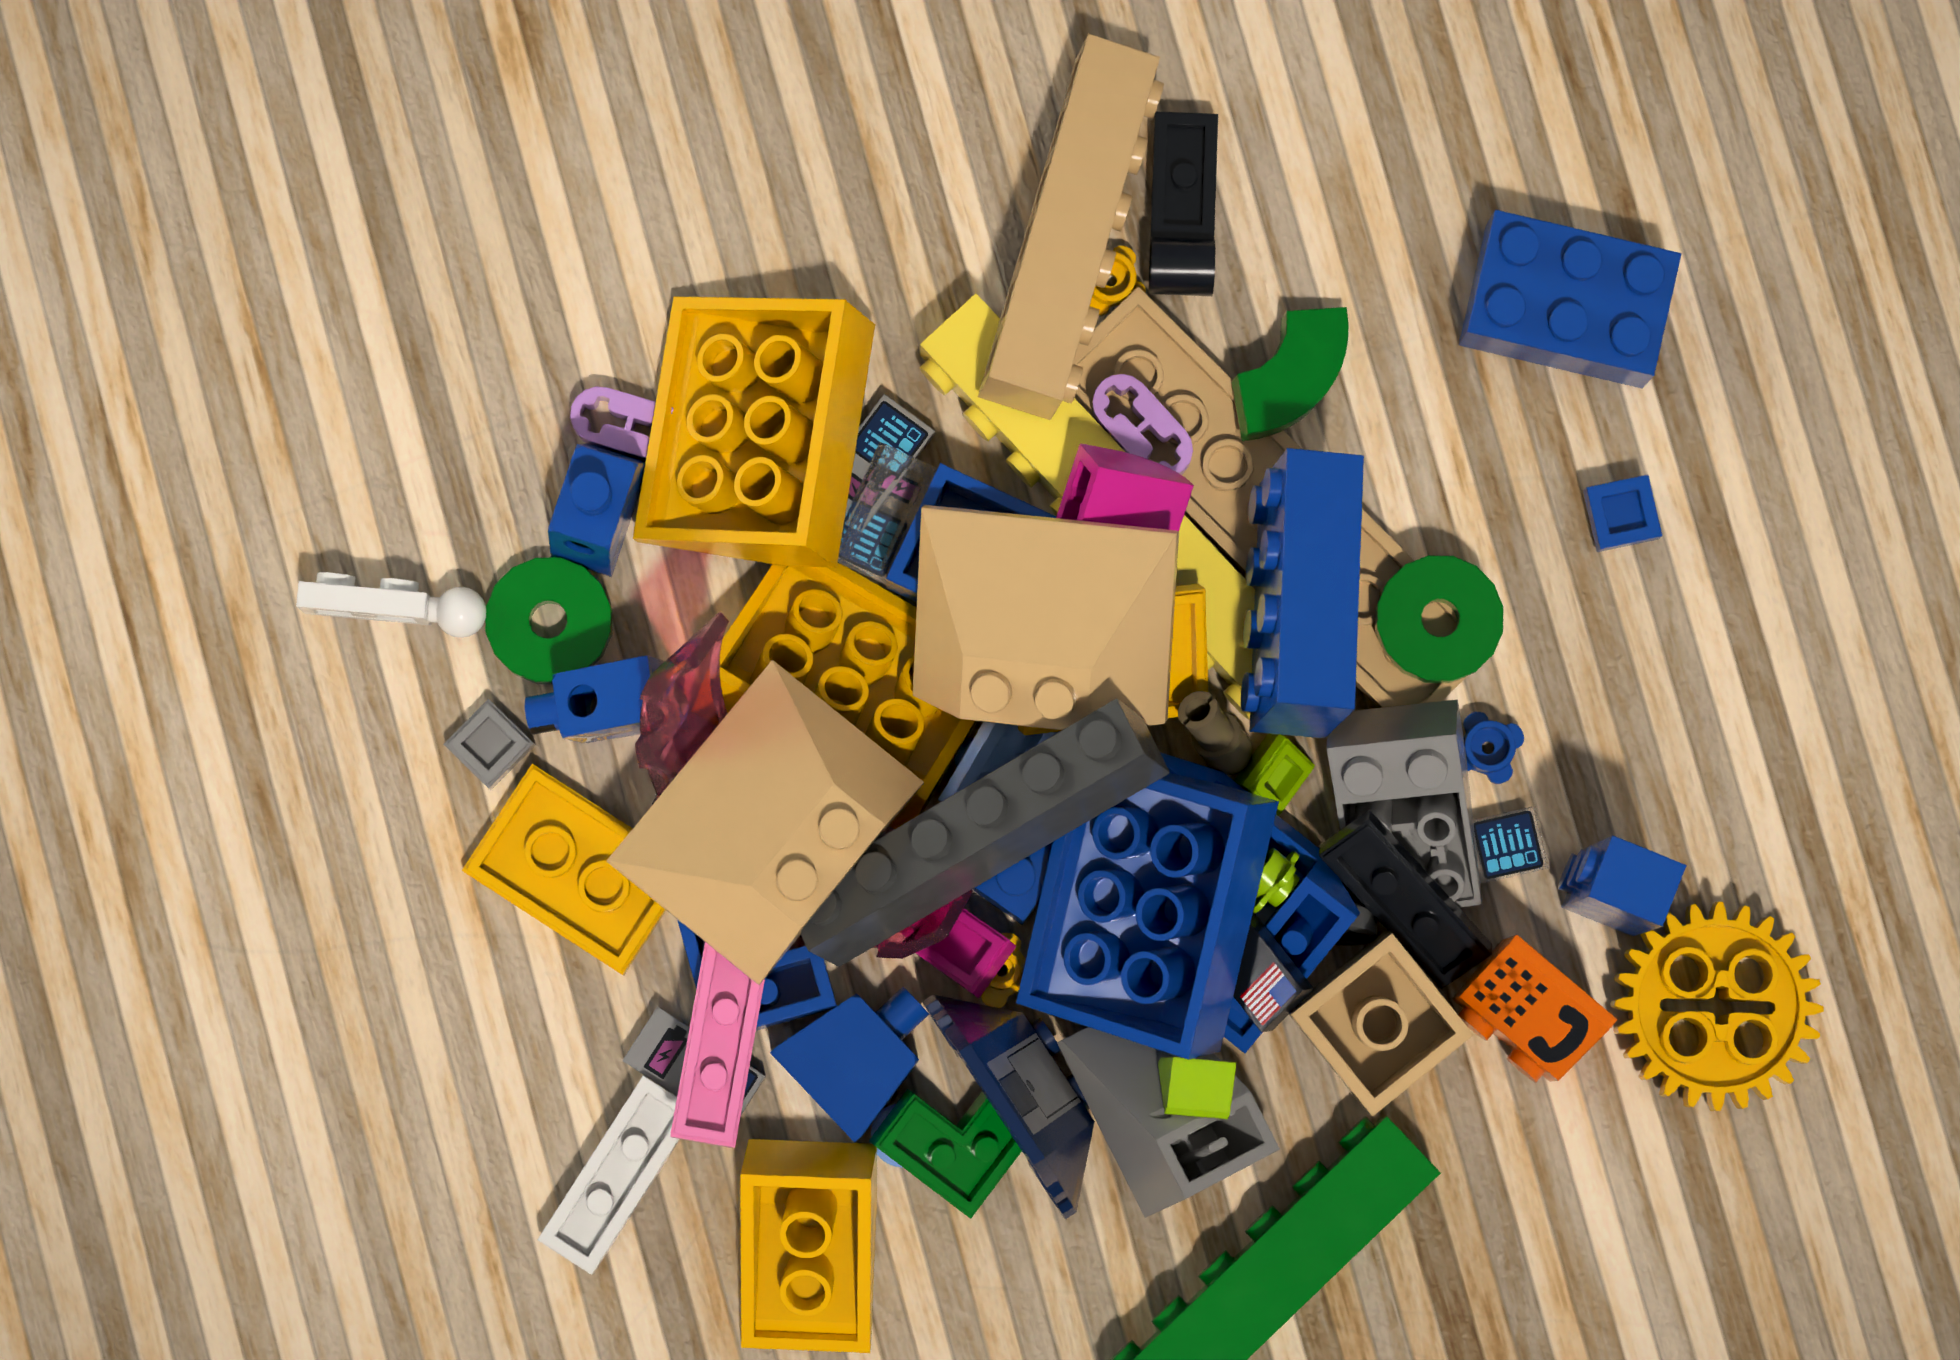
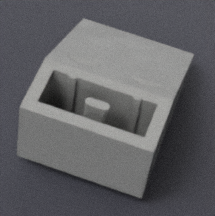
[1327,699,1482,907]
[1057,1027,1280,1218]

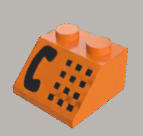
[1452,934,1618,1083]

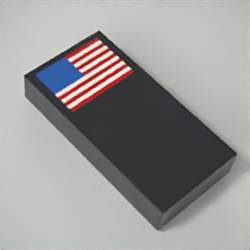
[1233,913,1314,1033]

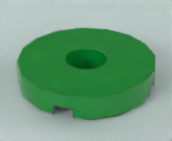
[1375,555,1503,683]
[485,557,612,684]

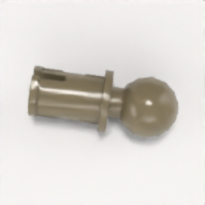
[1178,691,1252,775]

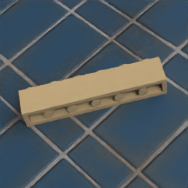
[978,33,1164,420]

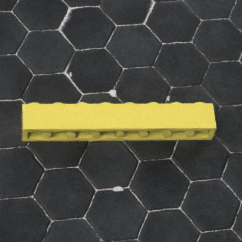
[919,293,1255,720]

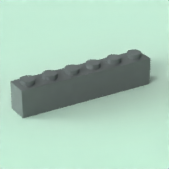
[800,698,1170,967]

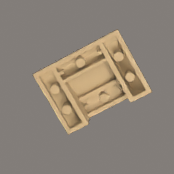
[913,505,1179,730]
[606,660,924,985]

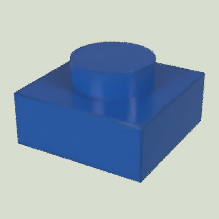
[1583,475,1662,552]

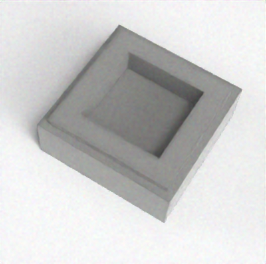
[443,699,535,790]

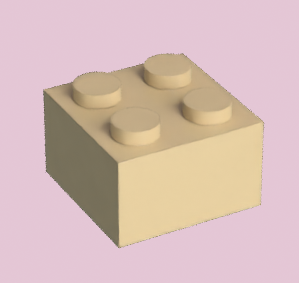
[1289,930,1474,1117]

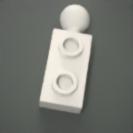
[296,572,487,638]

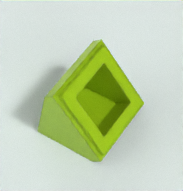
[1234,733,1315,816]
[1158,1057,1236,1119]

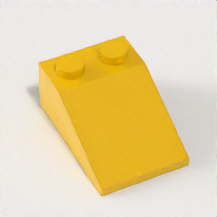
[740,1139,877,1353]

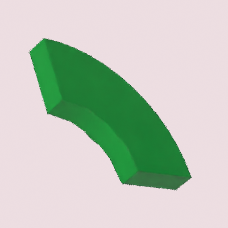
[1231,307,1349,441]

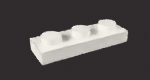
[537,1075,680,1275]

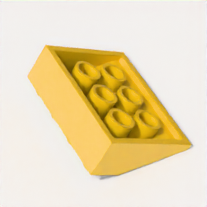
[633,296,875,568]
[687,562,977,829]

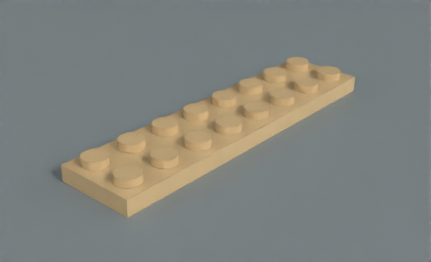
[1073,287,1499,708]

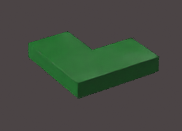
[869,1089,1022,1219]

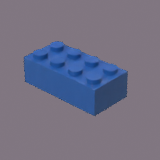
[1241,448,1364,738]

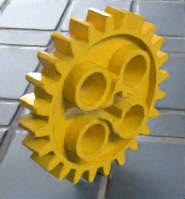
[1610,902,1824,1111]

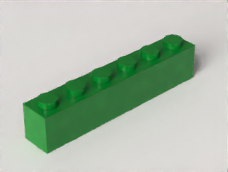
[1110,1116,1441,1360]

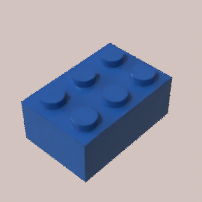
[1459,210,1682,389]

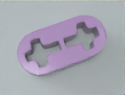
[1092,374,1193,475]
[570,386,674,462]

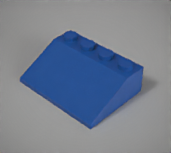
[1016,773,1279,1060]

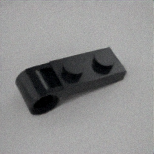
[1149,111,1218,297]

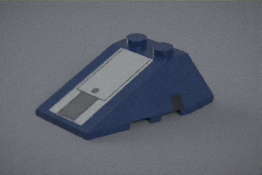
[922,994,1095,1219]

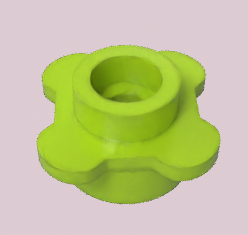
[1253,848,1300,913]

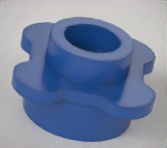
[1463,712,1524,784]

